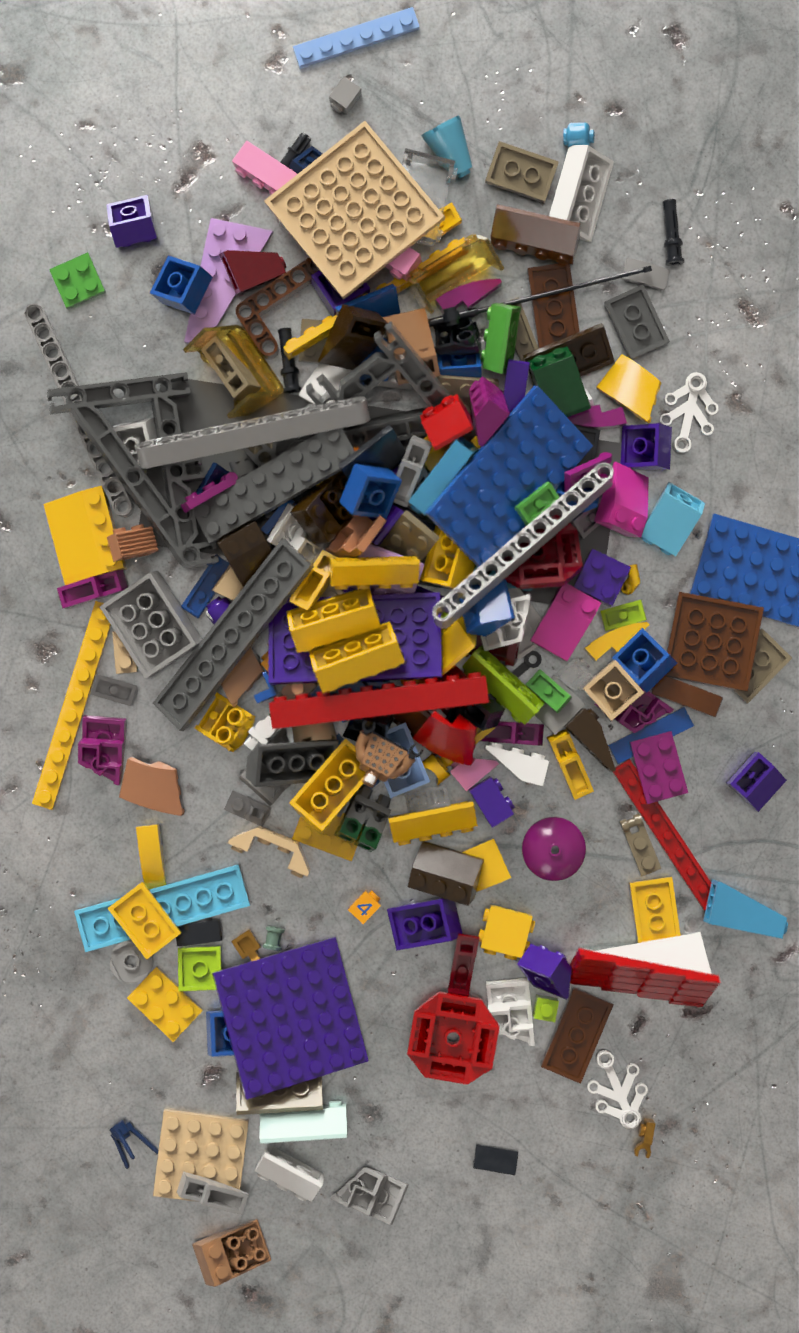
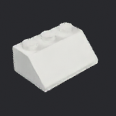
[255,1144,325,1202]

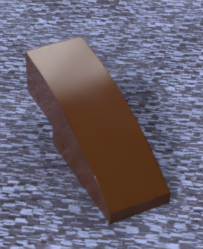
[652,676,723,718]

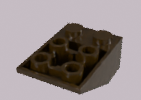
[318,304,388,370]
[290,471,353,544]

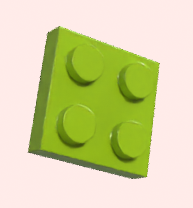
[178,946,222,992]

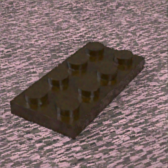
[523,323,615,386]

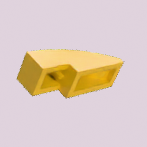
[289,550,338,612]
[583,622,650,661]
[547,729,594,800]
[136,824,167,889]

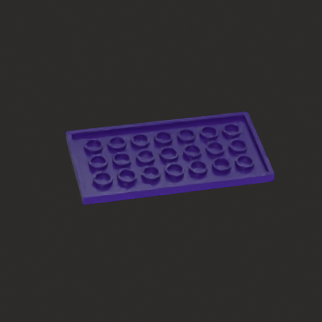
[269,592,442,685]

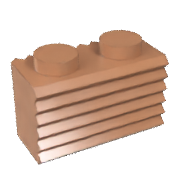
[107,524,158,562]

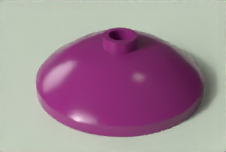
[522,817,586,881]

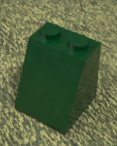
[527,347,591,417]

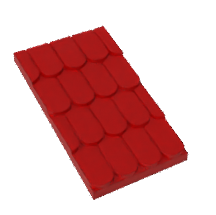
[570,932,720,1007]

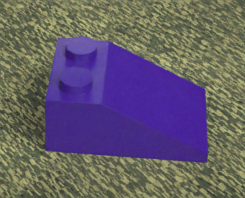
[387,897,463,951]

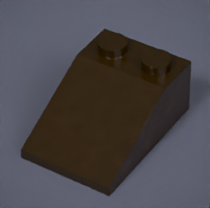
[217,521,272,587]
[564,708,616,772]

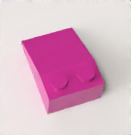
[594,462,649,538]
[530,583,601,662]

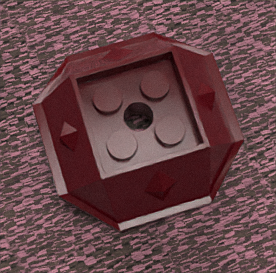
[495,515,583,589]

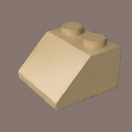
[583,660,644,721]

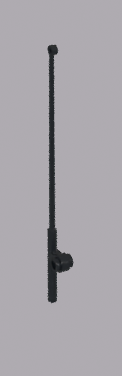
[428,266,652,327]

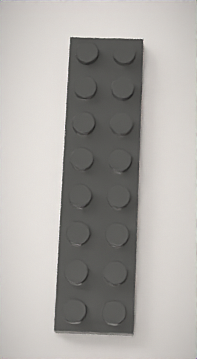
[194,428,355,545]

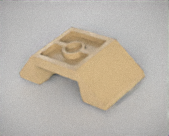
[228,826,311,878]

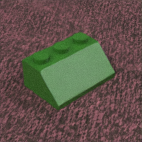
[481,303,521,374]

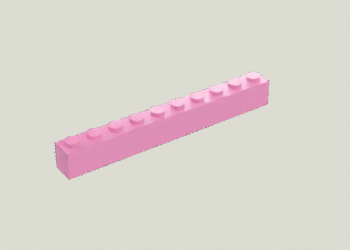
[232,141,422,281]

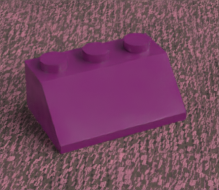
[469,376,509,447]

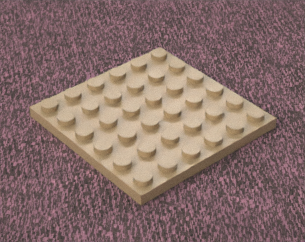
[264,121,445,300]

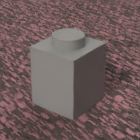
[329,76,362,115]

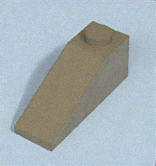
[201,336,262,402]

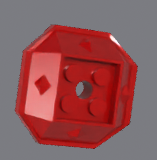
[407,991,500,1085]

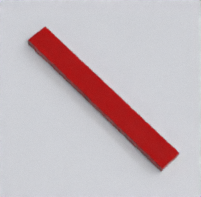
[613,759,711,912]

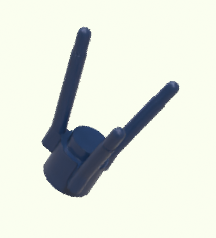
[109,1120,159,1169]

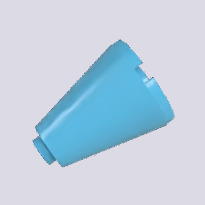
[421,115,472,179]

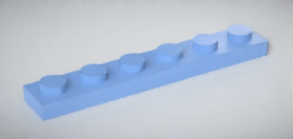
[293,7,420,69]

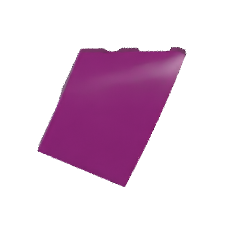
[594,682,674,733]
[78,715,126,785]

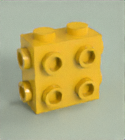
[478,904,535,960]

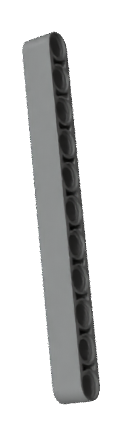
[24,303,134,518]
[135,397,371,469]
[432,463,614,628]

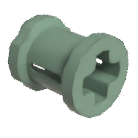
[263,926,285,951]

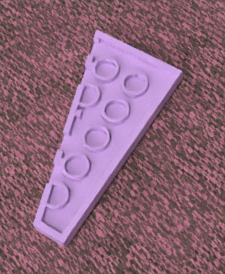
[184,218,273,347]

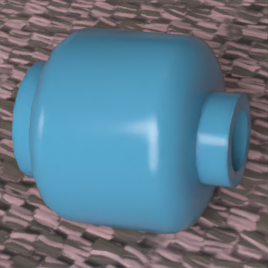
[563,122,595,148]

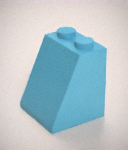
[641,482,705,556]

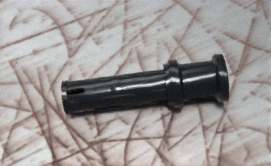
[663,199,685,266]
[278,328,302,394]

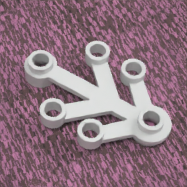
[659,372,719,454]
[587,1050,648,1129]

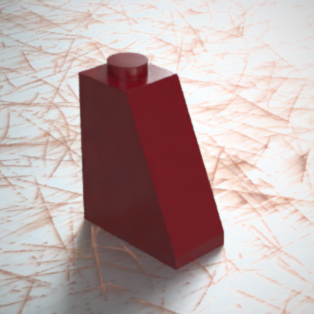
[219,250,286,294]

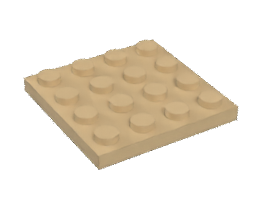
[153,1109,249,1202]

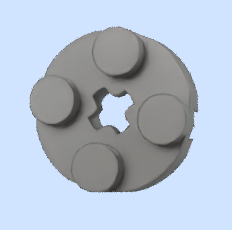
[110,940,153,983]

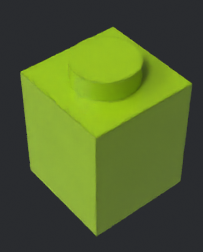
[533,994,559,1022]

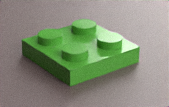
[49,252,106,309]

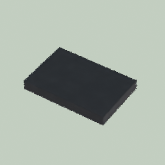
[338,425,406,480]

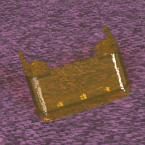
[407,233,505,314]
[183,325,284,418]

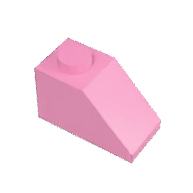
[450,758,499,791]

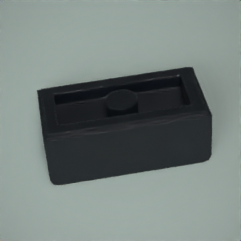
[473,1144,518,1175]

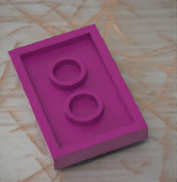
[629,731,688,804]

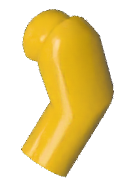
[621,564,641,595]

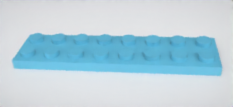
[74,864,250,952]

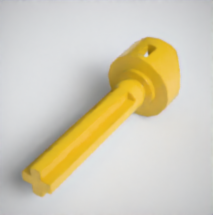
[422,727,495,785]

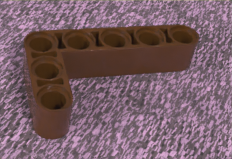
[236,258,319,359]

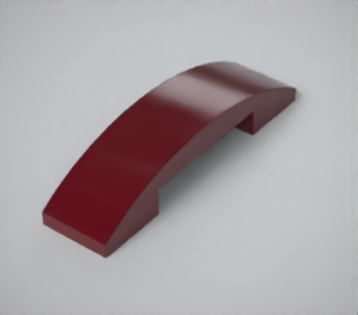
[447,933,479,996]

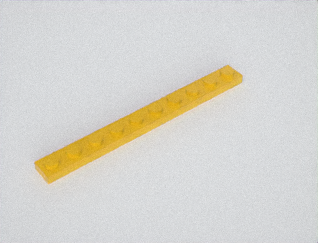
[283,237,468,360]
[32,601,111,810]

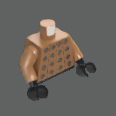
[355,718,423,787]

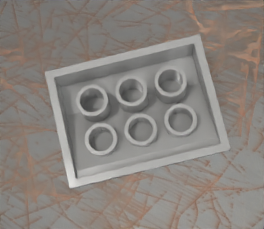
[100,571,202,679]

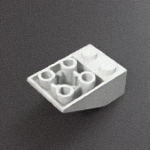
[484,742,549,786]

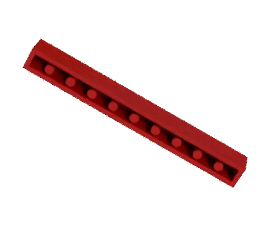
[269,672,489,729]

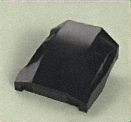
[433,318,482,355]

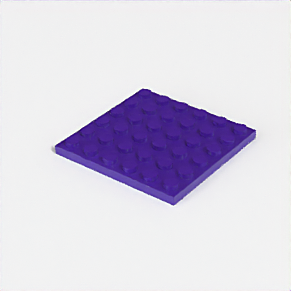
[212,937,369,1099]

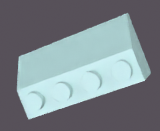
[260,1101,348,1143]

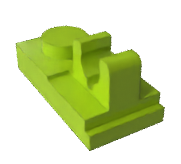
[600,600,647,631]

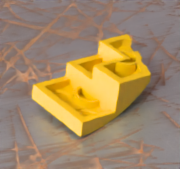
[596,354,661,424]
[462,838,511,892]

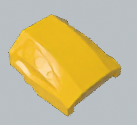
[195,692,255,752]

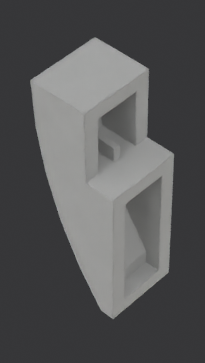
[394,435,432,507]
[177,1172,249,1215]

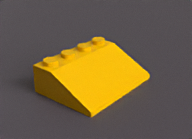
[43,485,127,585]

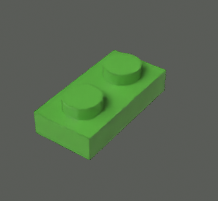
[514,482,560,525]
[526,669,572,713]

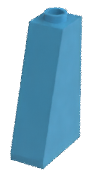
[408,436,478,515]
[703,879,788,939]

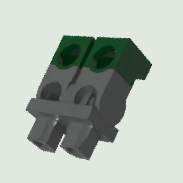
[334,786,391,852]

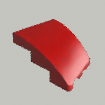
[413,711,477,766]

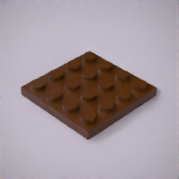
[665,592,764,692]

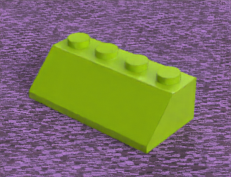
[462,645,545,725]

